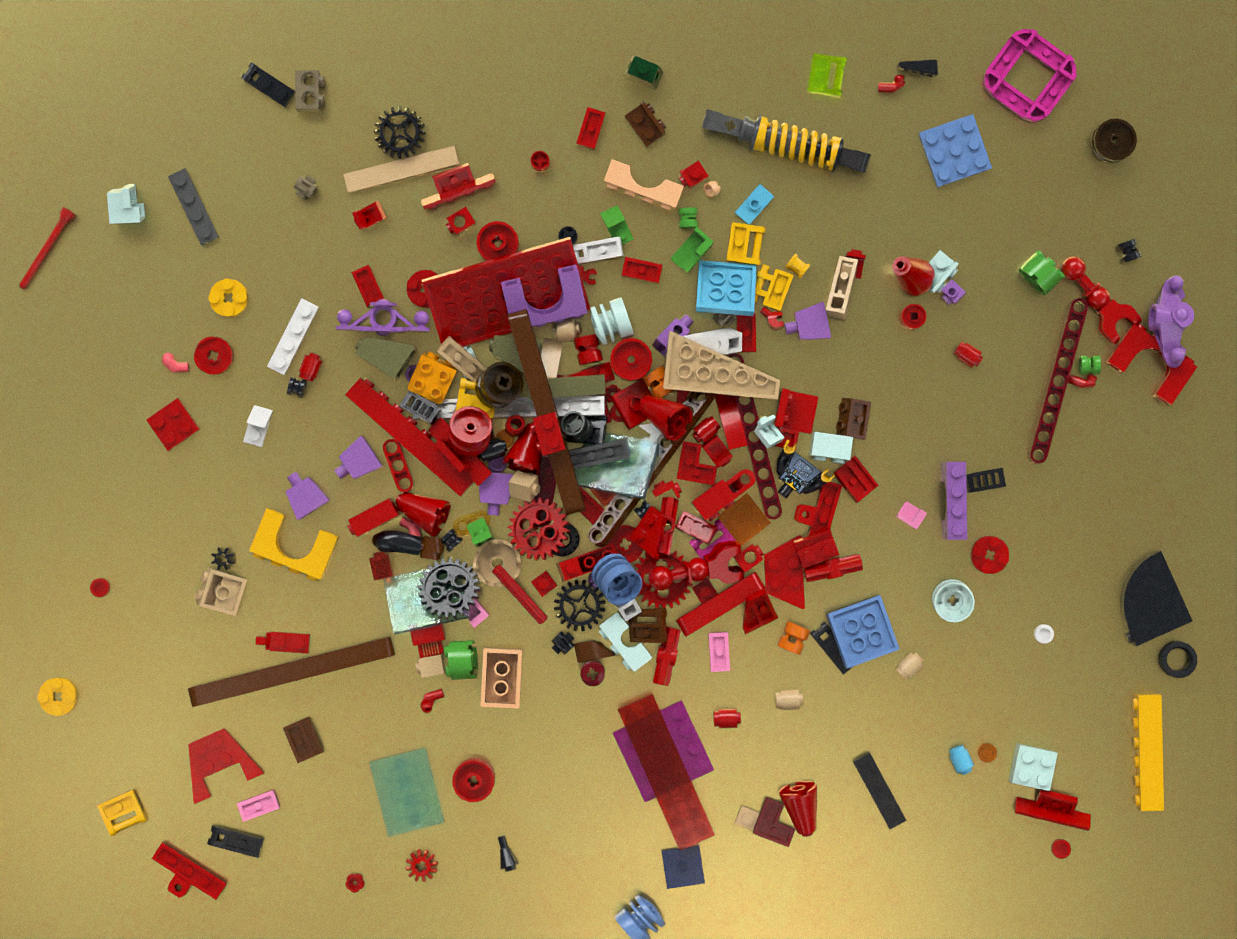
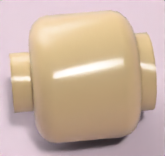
[552,317,582,343]

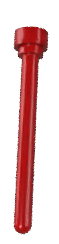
[19,207,76,289]

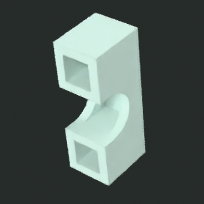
[599,611,652,672]

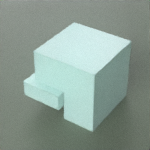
[107,184,145,224]

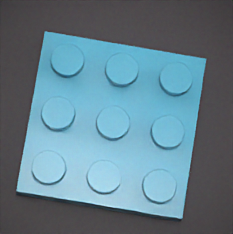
[696,260,756,316]

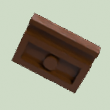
[283,717,324,763]

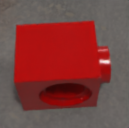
[445,206,477,236]
[733,544,764,573]

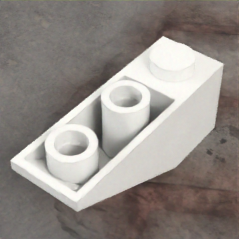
[683,327,742,354]

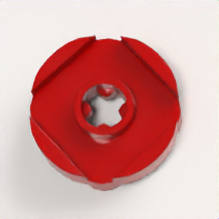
[406,270,438,309]
[194,336,233,375]
[606,525,644,563]
[970,536,1009,574]

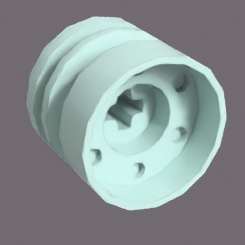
[590,297,634,346]
[932,579,975,623]

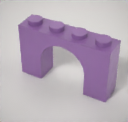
[501,265,587,327]
[941,462,967,540]

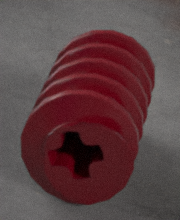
[580,660,605,686]

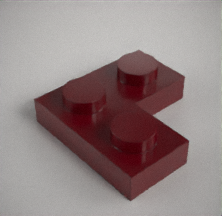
[753,797,796,847]

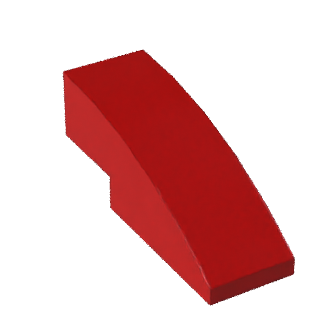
[715,394,748,450]

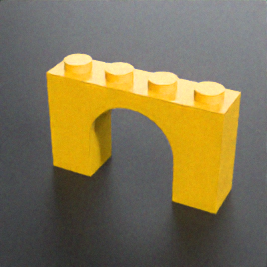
[249,508,340,582]

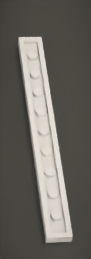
[413,396,605,420]

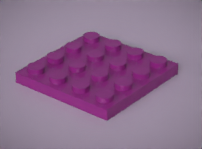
[612,700,714,802]

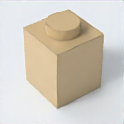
[508,470,540,502]
[416,654,445,678]

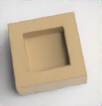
[735,805,760,831]

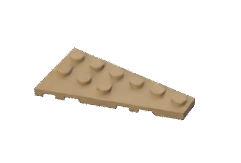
[663,331,780,399]

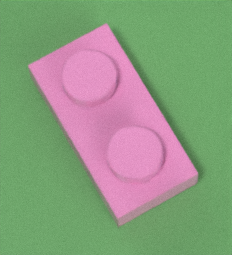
[709,632,730,672]
[237,790,280,822]

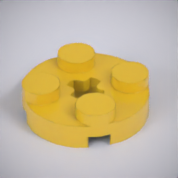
[208,278,248,317]
[37,677,77,716]

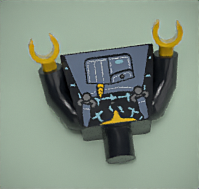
[776,440,835,499]

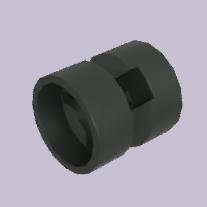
[561,411,593,442]

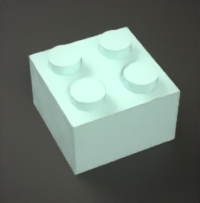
[809,432,853,464]
[1009,743,1058,791]

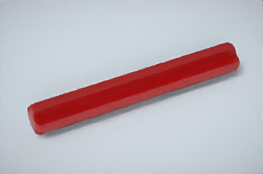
[492,565,548,624]

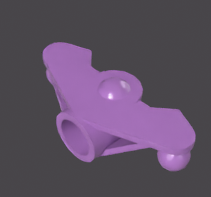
[1148,275,1195,368]
[336,299,430,336]

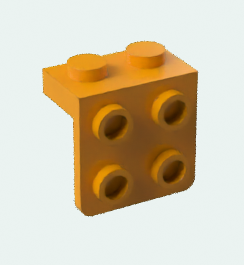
[407,351,459,404]

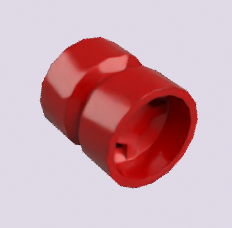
[899,304,927,330]
[574,334,603,365]

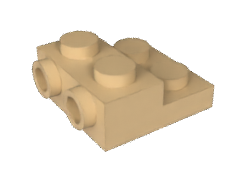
[195,568,247,616]

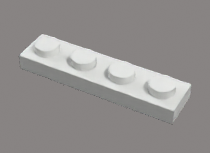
[267,298,319,375]

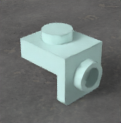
[754,414,784,449]

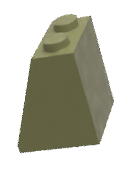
[489,335,542,375]
[355,337,418,381]

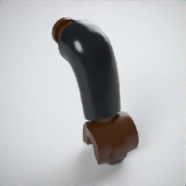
[372,531,444,560]

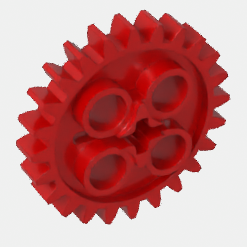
[507,498,570,561]
[634,551,693,609]

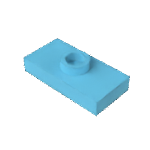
[735,184,774,225]

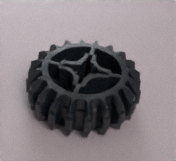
[374,106,426,159]
[554,580,606,631]

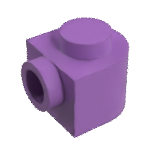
[941,279,966,305]

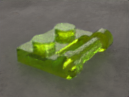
[807,53,847,97]

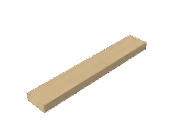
[343,146,460,193]

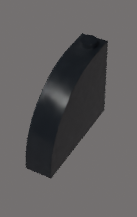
[1120,551,1193,646]

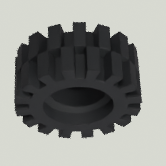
[547,524,579,557]

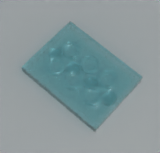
[575,433,660,499]
[383,569,470,635]
[369,747,445,837]

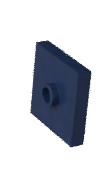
[661,845,705,889]

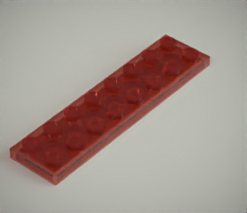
[617,693,715,851]

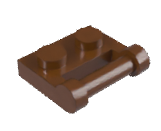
[629,608,667,643]

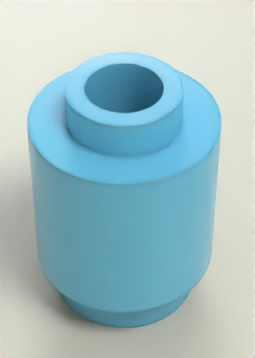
[949,745,974,775]

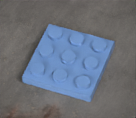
[918,114,992,188]
[826,595,900,669]

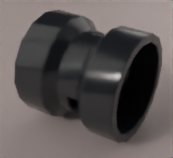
[1118,238,1142,263]

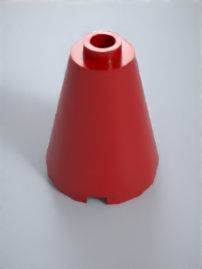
[892,256,935,296]
[639,395,693,441]
[503,421,542,476]
[395,492,451,537]
[779,781,817,837]

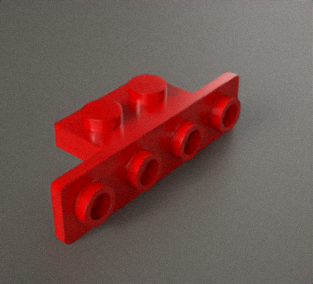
[421,163,496,209]
[428,418,492,486]
[1015,789,1091,831]

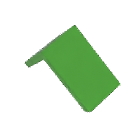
[671,227,713,274]

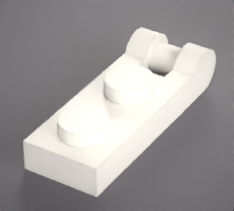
[573,237,624,265]

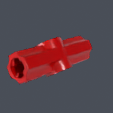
[658,497,679,557]
[804,554,863,582]
[653,626,681,686]

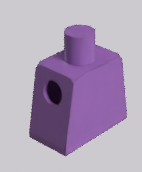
[784,302,831,340]
[652,314,693,358]
[334,436,383,479]
[286,472,331,520]
[479,473,514,516]

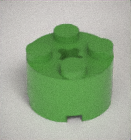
[1019,250,1065,296]
[444,640,478,680]

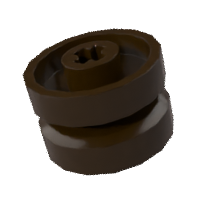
[1090,118,1137,164]
[475,362,524,409]

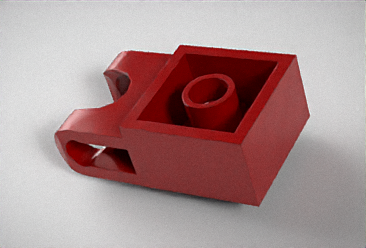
[691,469,756,521]

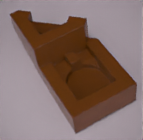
[574,640,615,663]

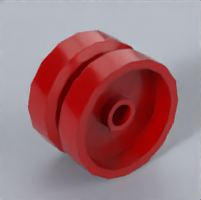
[476,221,520,261]
[610,338,653,382]
[448,406,492,457]
[452,758,495,802]

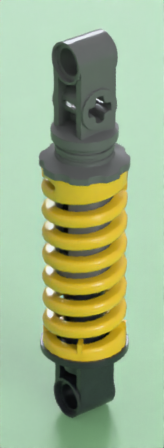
[701,109,871,173]

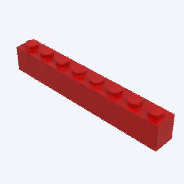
[345,378,474,497]

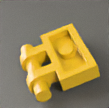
[755,264,794,311]

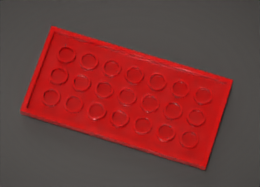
[422,237,590,346]

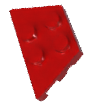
[764,535,805,609]

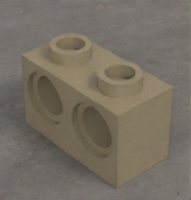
[295,70,324,112]

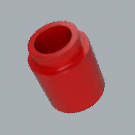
[953,341,983,368]
[299,352,323,382]
[504,415,525,437]
[692,416,721,444]
[714,709,741,728]

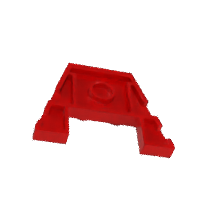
[188,728,264,804]

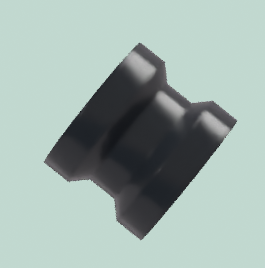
[558,226,578,245]
[287,376,307,398]
[634,500,650,519]
[441,529,463,552]

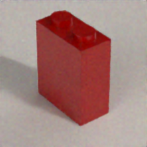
[347,498,401,537]

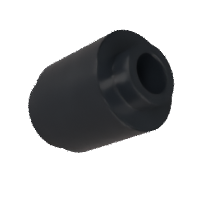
[480,438,508,462]

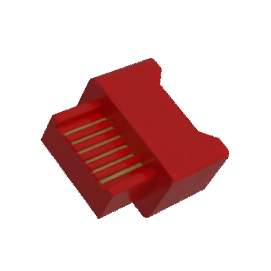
[409,620,446,658]

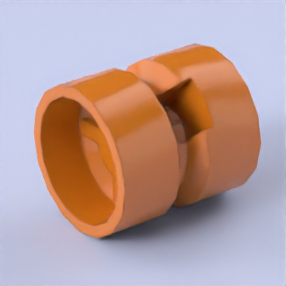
[642,365,674,398]
[777,621,810,655]

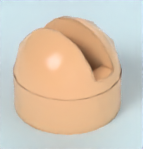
[704,181,721,198]

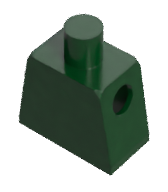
[623,56,663,90]

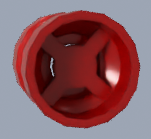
[530,151,550,172]

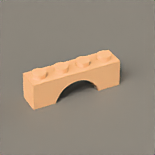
[604,159,684,211]

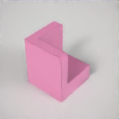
[896,502,927,529]
[463,599,490,628]

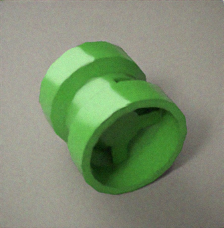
[678,207,698,229]
[1079,355,1101,375]

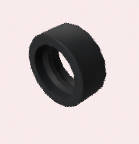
[1159,641,1197,678]

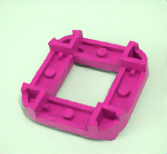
[983,29,1077,123]

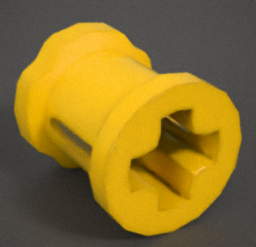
[785,253,810,278]

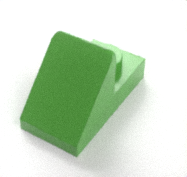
[600,205,634,245]
[467,518,494,547]

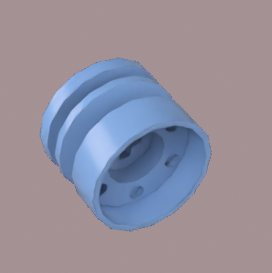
[592,554,642,605]
[614,894,665,939]

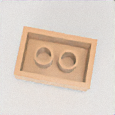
[481,647,523,708]

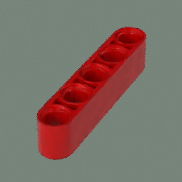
[675,571,765,637]

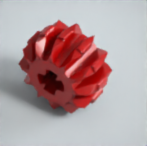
[405,849,438,882]

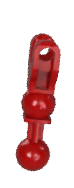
[1061,256,1142,345]
[648,540,744,591]

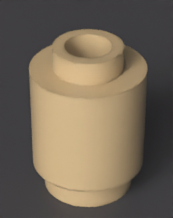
[895,652,924,680]
[775,690,803,710]

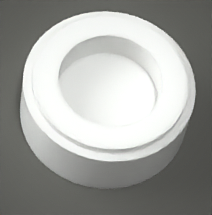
[1034,624,1054,644]

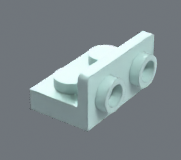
[928,250,959,294]

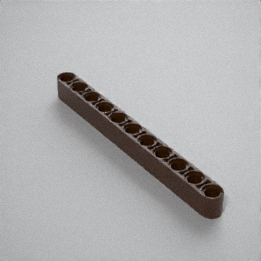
[508,309,585,515]
[588,391,718,547]
[188,637,395,707]

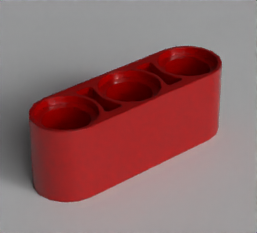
[383,439,414,492]

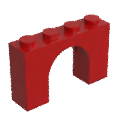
[1105,324,1197,406]

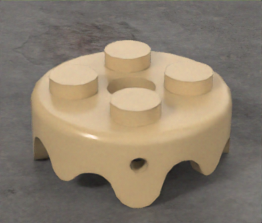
[473,539,521,587]

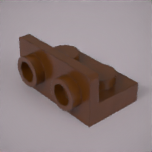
[625,101,666,148]
[836,398,871,440]

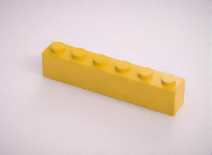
[1132,694,1164,811]

